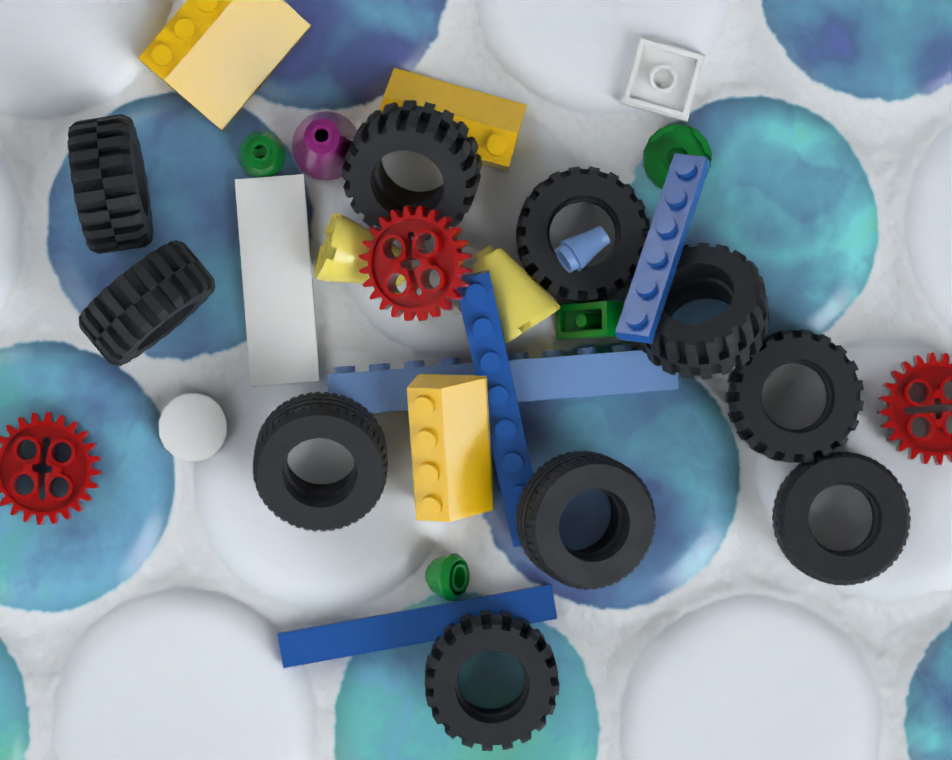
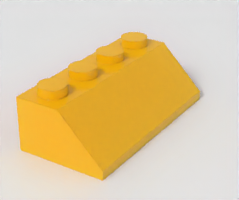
[380,68,527,172]
[407,374,495,522]

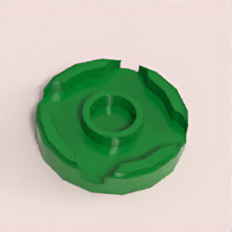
[643,124,712,189]

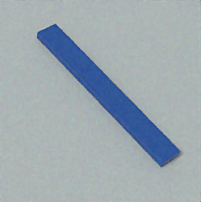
[277,584,557,668]

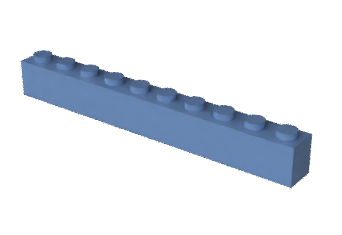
[327,344,679,414]

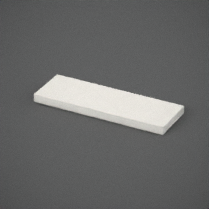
[235,174,320,387]

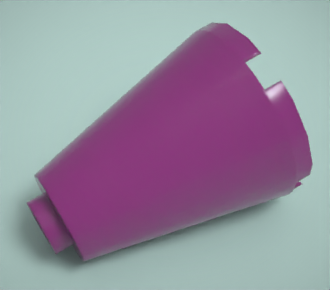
[292,111,357,181]

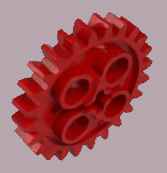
[359,206,473,321]
[877,352,952,465]
[0,412,102,525]

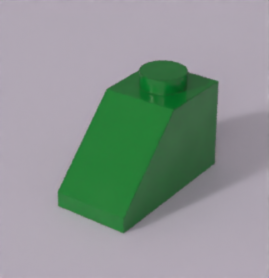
[555,301,625,340]

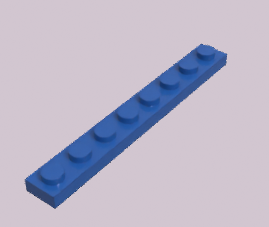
[457,270,533,548]

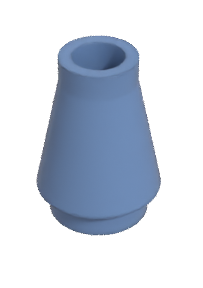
[555,226,610,273]

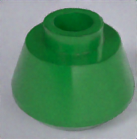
[238,131,286,178]
[425,553,470,601]

